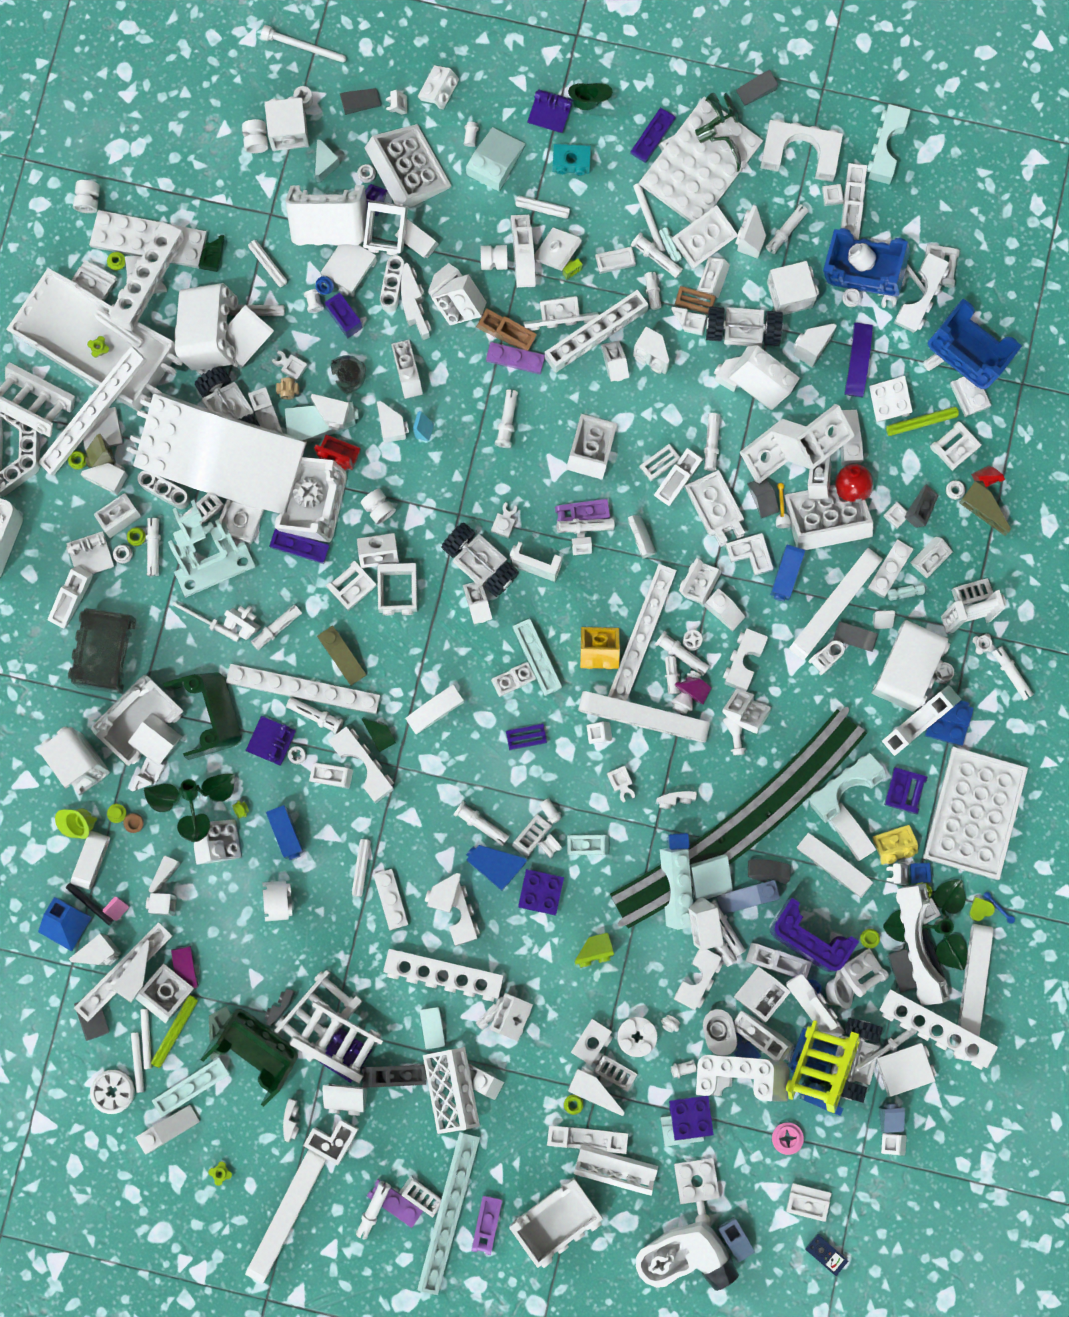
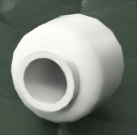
[848,243,876,272]

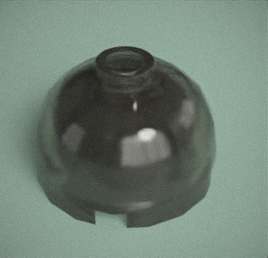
[331,355,366,394]

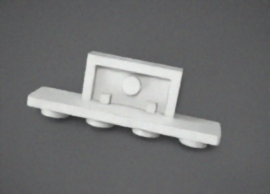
[524,296,599,331]
[786,973,845,1037]

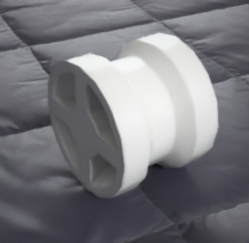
[293,86,313,109]
[683,630,702,651]
[538,834,562,858]

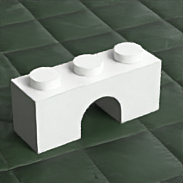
[723,629,768,691]
[449,882,480,946]
[673,949,723,1010]

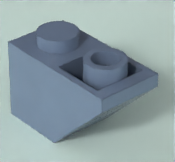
[879,1103,905,1133]
[717,1217,755,1263]

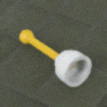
[776,483,791,528]

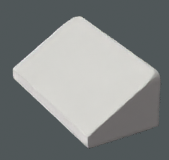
[697,257,730,298]
[910,537,953,578]

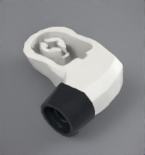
[636,1221,739,1291]

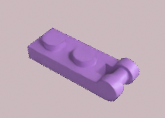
[555,499,610,523]
[366,1179,423,1228]
[471,1195,502,1255]

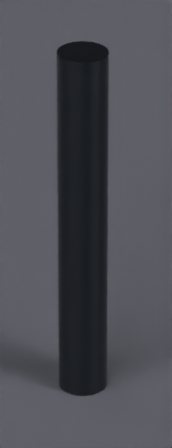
[66,882,114,926]

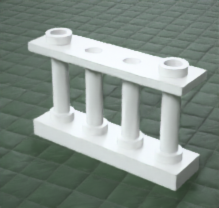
[0,362,75,437]
[941,590,1006,635]
[275,970,363,1062]
[289,1000,383,1083]

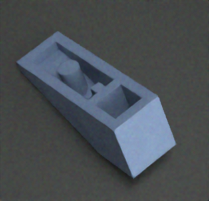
[717,880,780,914]

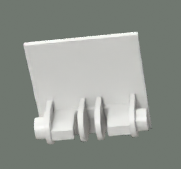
[869,376,913,422]
[66,531,114,574]

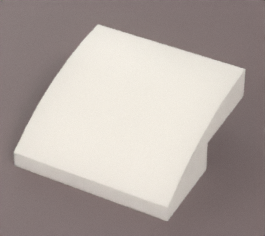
[723,688,771,734]

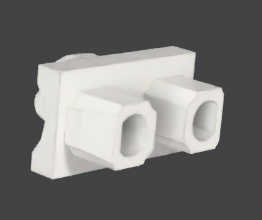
[224,606,261,640]

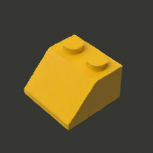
[580,627,620,669]

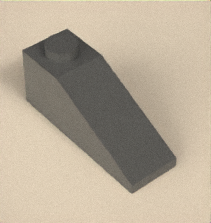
[362,1065,426,1087]

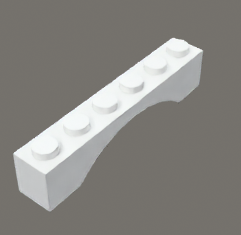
[896,883,950,1006]

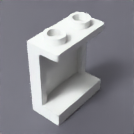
[320,244,377,297]
[510,542,562,582]
[876,1043,936,1097]

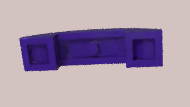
[844,322,873,398]

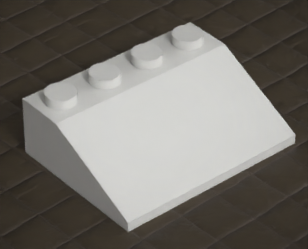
[365,124,451,208]
[784,485,873,550]

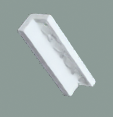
[574,1145,658,1196]

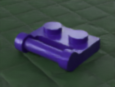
[884,767,928,815]

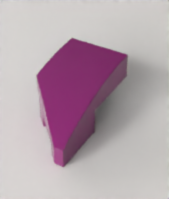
[675,677,711,704]

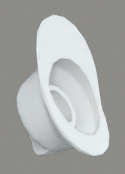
[826,970,854,1009]
[703,1009,737,1056]

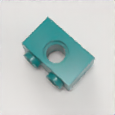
[552,144,591,176]

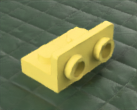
[873,825,918,865]

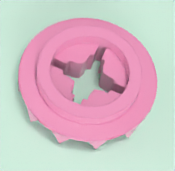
[772,1122,804,1155]

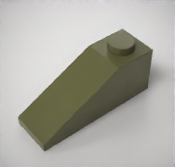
[85,434,116,468]
[959,481,1011,536]
[317,625,367,686]

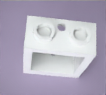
[363,201,408,256]
[377,563,418,616]

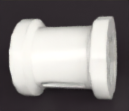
[304,289,324,313]

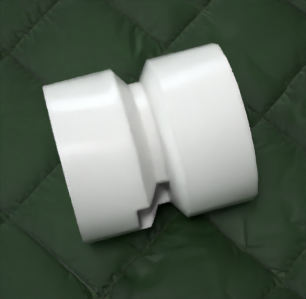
[242,119,268,153]
[73,180,100,213]
[481,245,508,270]
[360,489,396,525]

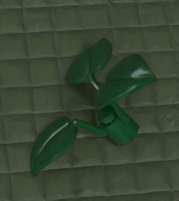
[695,93,741,172]
[144,774,235,842]
[883,879,967,970]

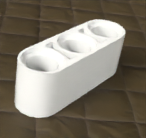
[380,255,404,313]
[138,470,190,509]
[71,830,110,890]

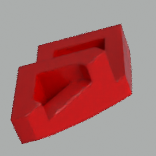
[971,466,1005,487]

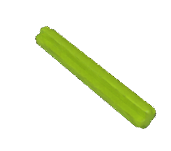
[886,407,959,436]
[151,995,198,1068]

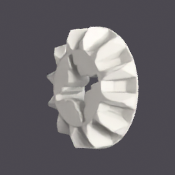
[293,478,323,508]

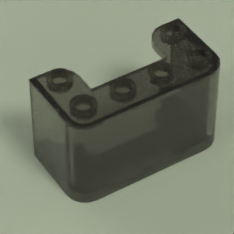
[68,608,136,694]

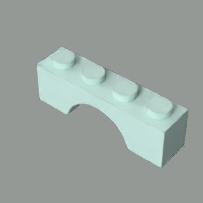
[867,104,910,185]
[809,753,886,823]
[660,848,693,930]

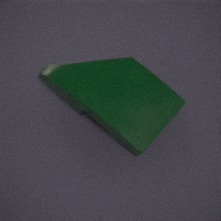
[199,235,224,272]
[362,717,396,752]

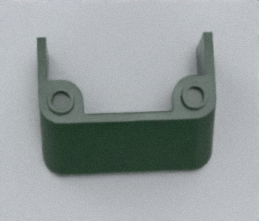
[163,672,242,760]
[200,1009,298,1107]

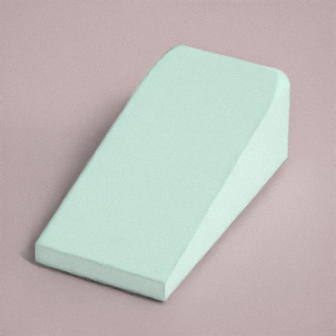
[567,835,609,855]
[420,1007,445,1049]

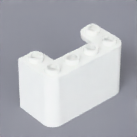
[285,185,367,246]
[175,283,238,370]
[0,498,23,577]
[871,620,950,712]
[37,726,110,795]
[696,1055,789,1101]
[509,1177,603,1268]

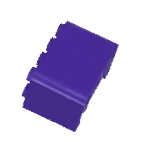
[770,898,859,972]

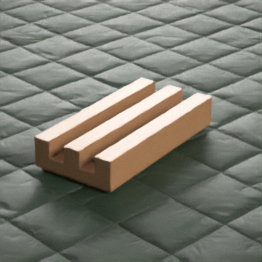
[675,286,716,315]

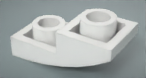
[491,662,536,697]
[655,791,697,809]
[283,1098,299,1142]

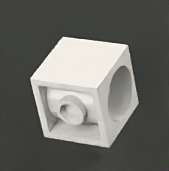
[265,97,309,151]
[767,261,819,315]

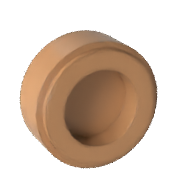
[123,813,144,833]

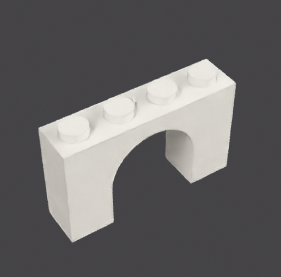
[760,119,843,182]
[882,685,962,756]

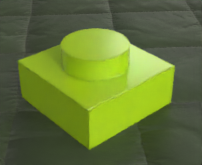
[562,258,582,280]

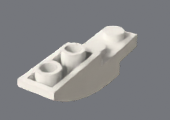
[510,215,536,288]
[401,263,431,340]

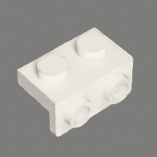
[418,65,459,109]
[679,558,721,605]

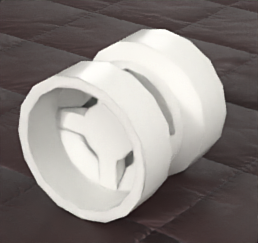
[933,662,954,684]

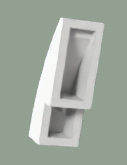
[654,448,704,506]
[48,566,93,629]
[405,685,464,734]
[829,803,876,861]
[745,943,812,979]

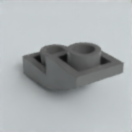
[833,622,878,652]
[748,859,790,884]
[265,989,296,1025]

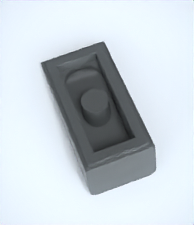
[736,70,778,106]
[340,88,381,115]
[905,484,939,528]
[887,949,917,993]

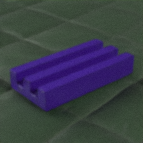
[506,724,547,751]

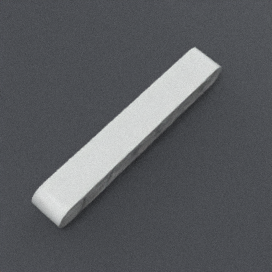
[789,548,883,661]
[578,691,710,742]
[954,924,993,1061]
[245,1150,326,1284]

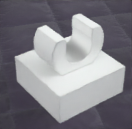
[386,90,407,115]
[572,531,592,555]
[887,864,908,884]

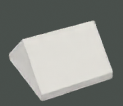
[94,493,141,538]
[128,713,183,766]

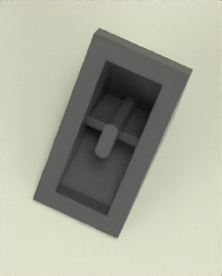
[747,479,779,519]

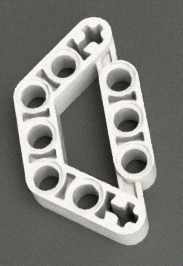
[0,398,40,497]

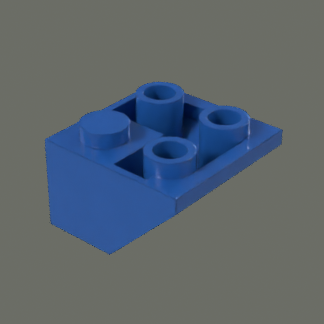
[38,897,92,951]

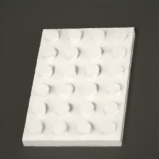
[639,97,763,223]
[923,747,1028,880]

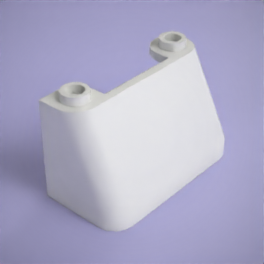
[275,457,347,542]
[91,675,183,766]

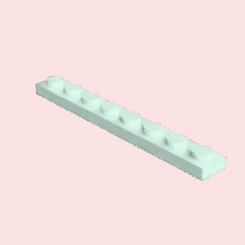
[417,1132,480,1295]

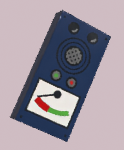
[805,1234,849,1276]

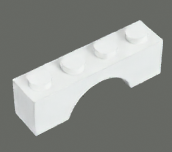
[894,253,949,333]
[328,727,394,804]

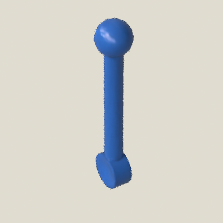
[984,892,1015,924]

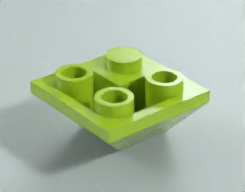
[574,933,614,968]

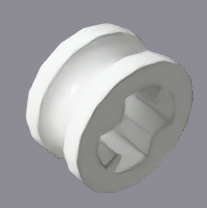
[288,746,306,764]

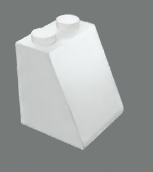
[225,305,274,368]

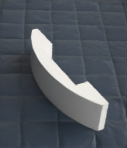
[248,387,283,433]
[547,1125,628,1154]

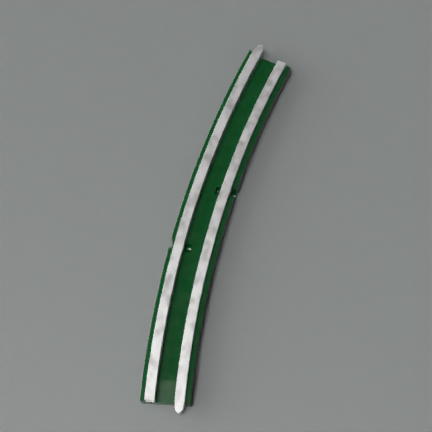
[610,707,867,929]

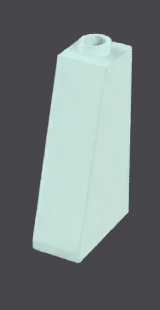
[285,402,359,445]

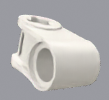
[808,641,845,676]

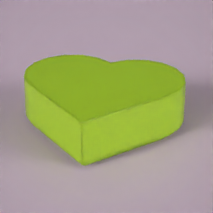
[969,897,995,921]

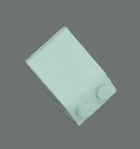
[466,127,525,191]

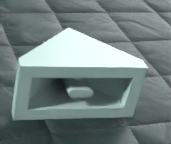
[315,140,340,182]

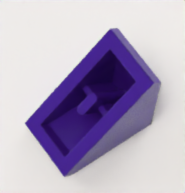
[365,184,388,216]

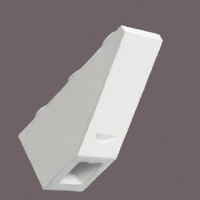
[391,340,423,399]
[111,940,150,1003]
[439,1056,504,1100]

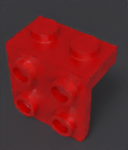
[314,435,361,471]

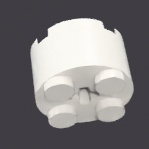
[262,881,292,922]
[617,1017,657,1057]

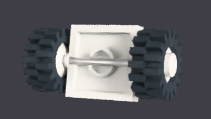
[706,306,783,347]
[194,366,261,427]
[441,522,519,597]
[829,1018,883,1103]

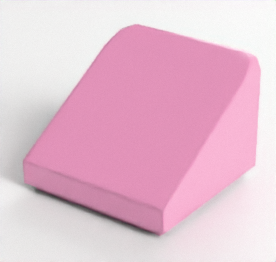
[103,897,129,921]

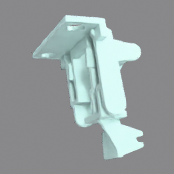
[168,500,255,598]

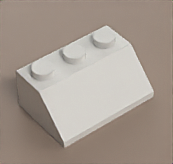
[729,345,800,410]

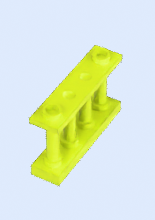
[786,1020,860,1113]

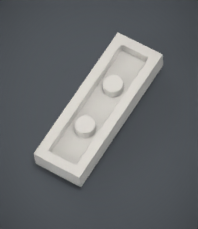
[867,539,913,598]
[373,869,409,931]

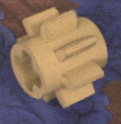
[276,378,299,400]

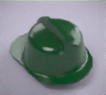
[568,83,613,110]

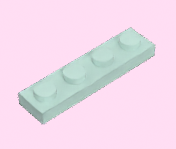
[512,619,562,696]
[152,1057,230,1118]

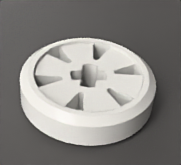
[90,1070,135,1114]

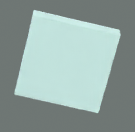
[690,854,733,901]

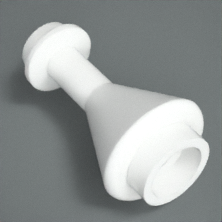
[671,671,701,715]
[723,716,746,756]

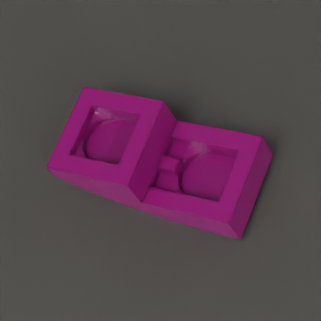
[171,946,198,988]

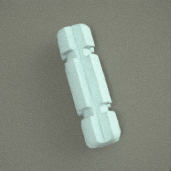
[659,227,682,263]
[887,584,925,601]

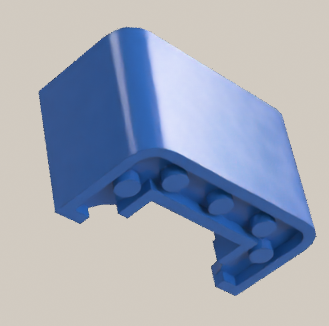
[823,228,910,296]
[928,299,1022,389]

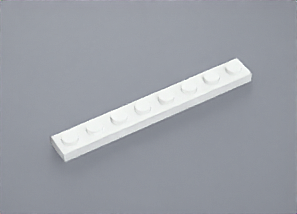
[38,347,147,475]
[608,564,677,701]
[226,664,380,715]

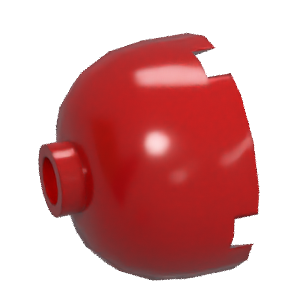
[835,464,873,502]

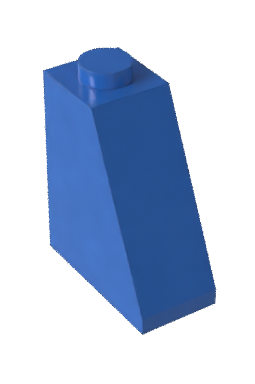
[770,545,805,602]
[266,805,304,861]
[466,845,527,891]

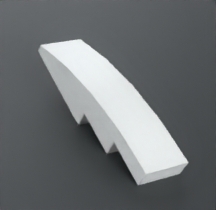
[841,163,867,240]
[797,833,873,898]

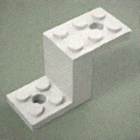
[740,404,855,483]

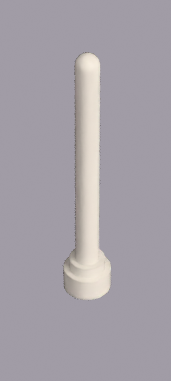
[261,25,346,63]

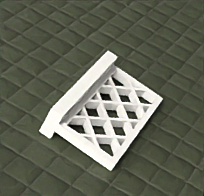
[423,1047,480,1134]

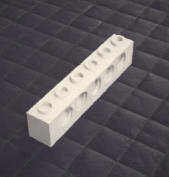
[109,222,184,332]
[545,290,648,373]
[383,949,504,1002]
[880,989,998,1070]

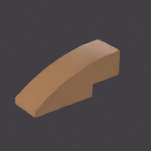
[476,308,537,351]

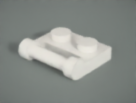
[921,244,960,288]
[930,421,981,471]
[326,561,377,611]
[840,948,889,997]

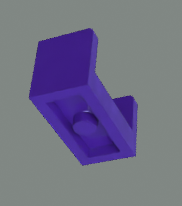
[324,292,363,339]

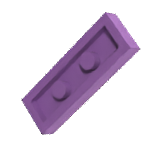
[486,342,545,375]

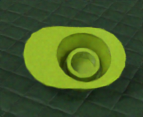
[55,808,97,839]

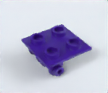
[527,89,573,133]
[245,716,296,766]
[518,869,564,916]
[318,1028,372,1083]
[669,1096,714,1141]

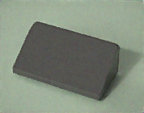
[74,1002,109,1041]

